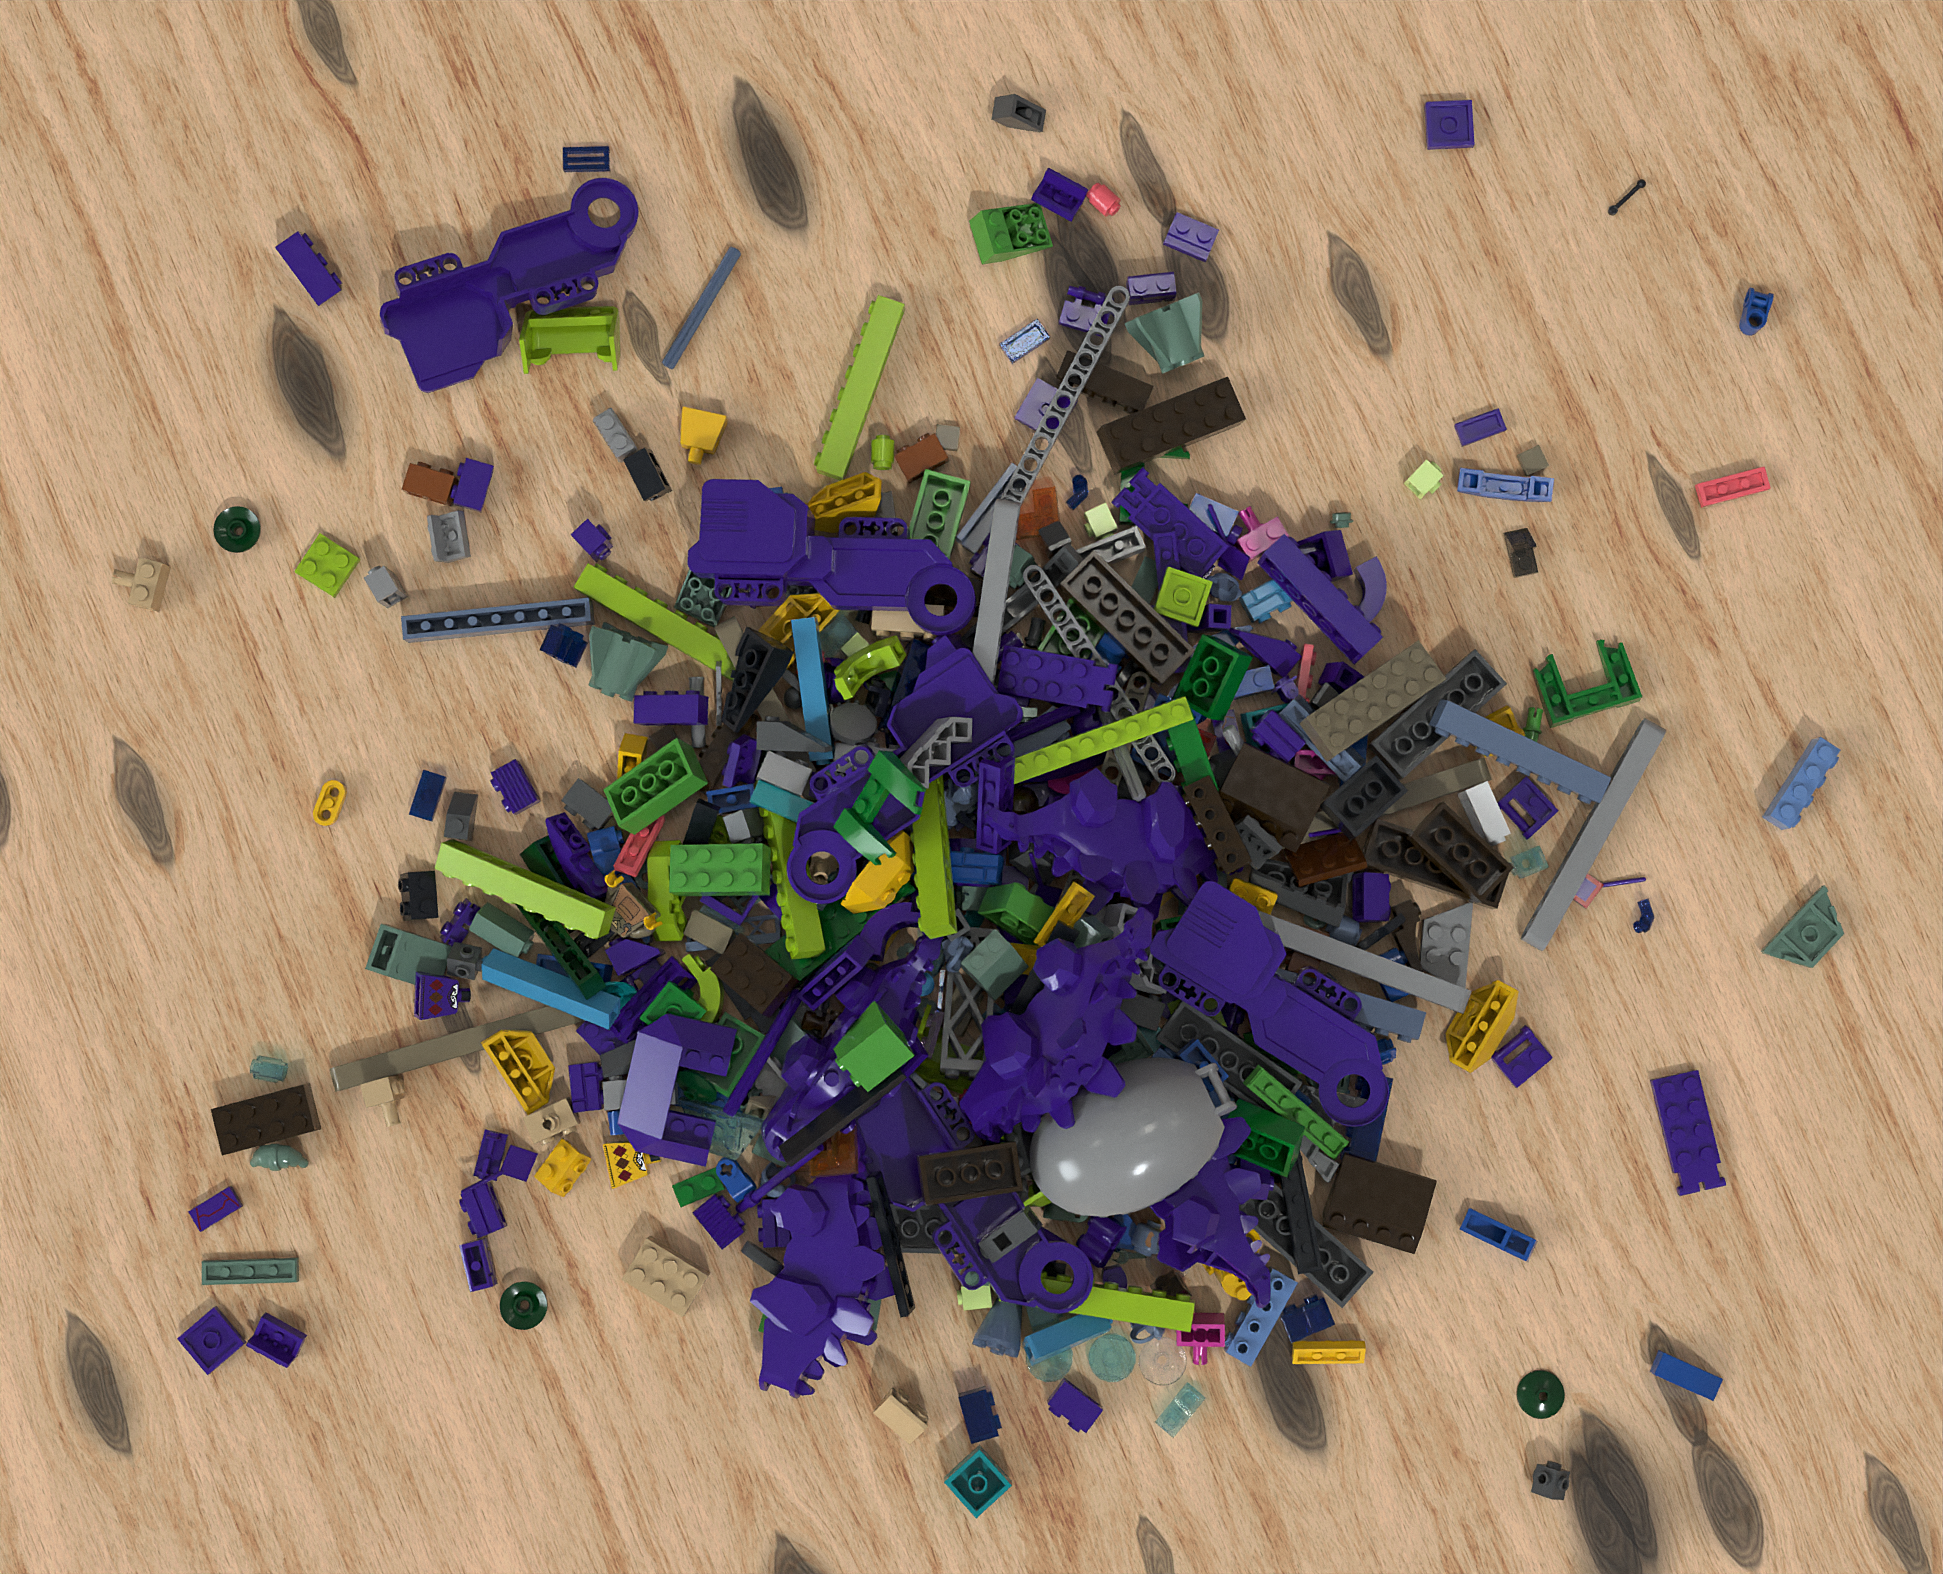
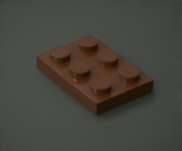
[1284,832,1367,887]

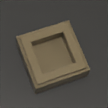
[936,424,960,451]
[1517,445,1549,477]

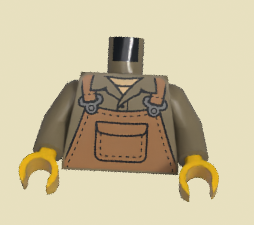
[604,870,663,941]

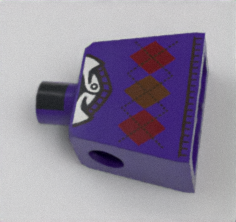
[414,972,471,1020]

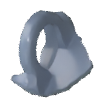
[1206,573,1242,601]
[946,770,979,805]
[942,936,975,973]
[760,1162,796,1198]
[1130,1323,1165,1344]

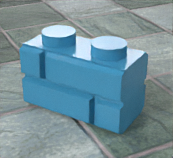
[1239,579,1293,624]

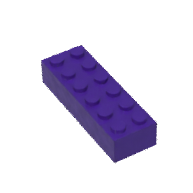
[1257,534,1383,665]

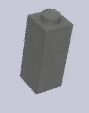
[978,1205,1043,1263]

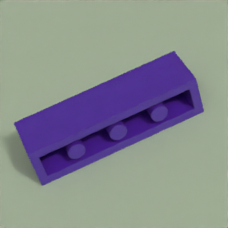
[796,935,876,1011]

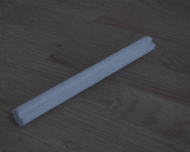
[662,247,741,369]

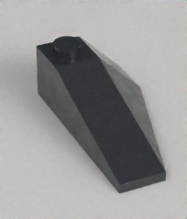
[721,627,794,733]

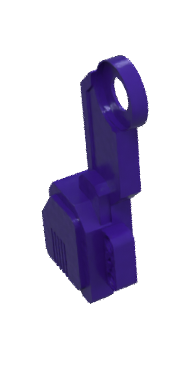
[380,178,639,393]
[687,479,976,636]
[787,648,1023,904]
[1150,881,1389,1127]
[834,1077,1093,1313]

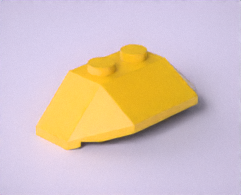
[805,472,882,533]
[758,594,840,668]
[841,830,914,914]
[1445,980,1519,1073]
[481,1030,555,1115]

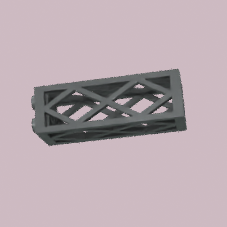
[940,927,999,1081]

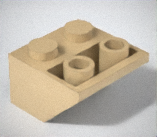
[873,1387,929,1445]

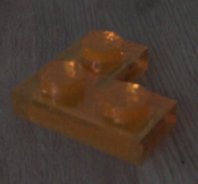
[1016,486,1060,540]
[809,1125,859,1178]

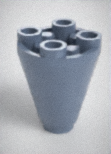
[972,1297,1022,1358]

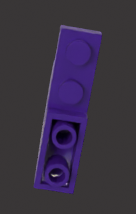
[545,812,608,900]

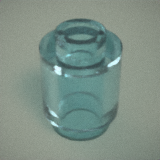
[250,1055,288,1083]

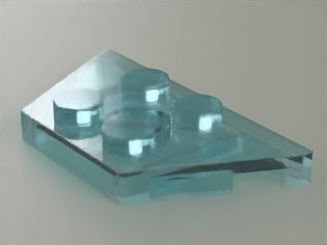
[677,1096,765,1160]

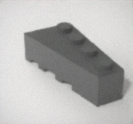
[1249,859,1348,928]

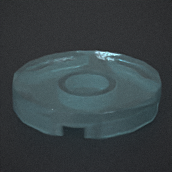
[1088,1333,1136,1382]

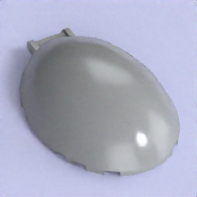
[1030,1057,1237,1218]

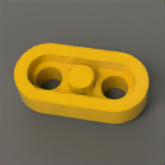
[313,780,347,826]

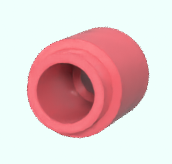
[1086,182,1121,217]

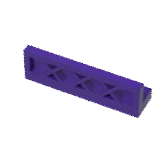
[976,756,1015,855]
[610,956,698,1044]

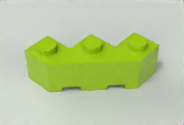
[647,840,688,941]

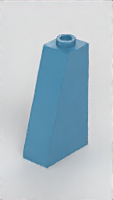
[1022,1314,1113,1366]

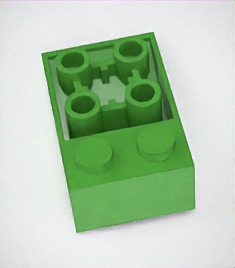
[969,203,1053,265]

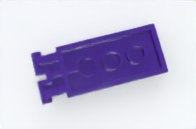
[1111,467,1229,577]
[997,645,1118,712]
[1650,1070,1726,1196]

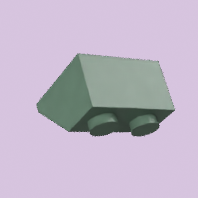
[961,929,1029,1001]

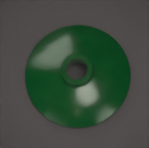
[213,506,261,553]
[676,1069,717,1103]
[500,1281,548,1330]
[1517,1370,1565,1419]

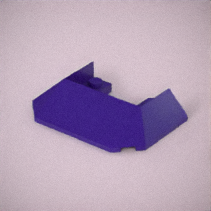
[617,1013,737,1167]

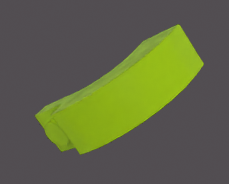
[834,635,906,700]
[682,954,724,1024]

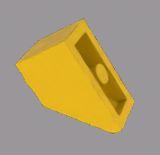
[617,733,648,779]

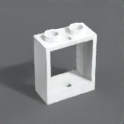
[1457,781,1510,846]

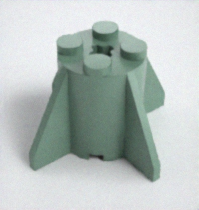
[1125,292,1205,374]
[588,622,668,702]

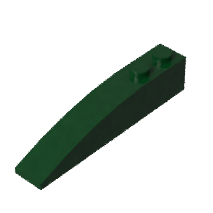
[515,904,606,1000]

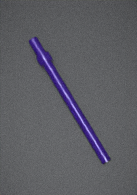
[735,1144,824,1214]

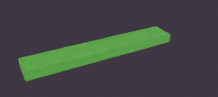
[1243,1064,1349,1160]

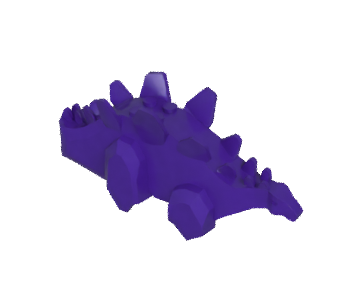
[984,768,1244,921]
[959,907,1154,1143]
[761,934,944,1162]
[1149,1117,1271,1308]
[750,1121,895,1399]

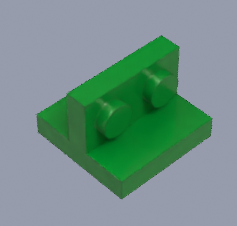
[640,980,707,1025]

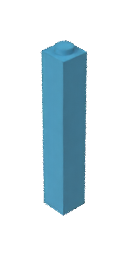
[791,617,835,765]
[482,948,620,1029]

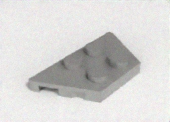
[1419,903,1473,988]

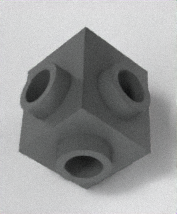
[447,942,483,980]
[1531,1461,1570,1500]

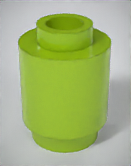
[871,435,895,470]

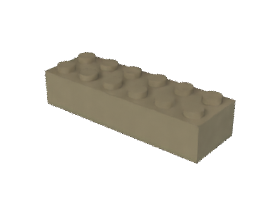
[1299,640,1446,762]

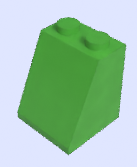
[834,1001,914,1092]

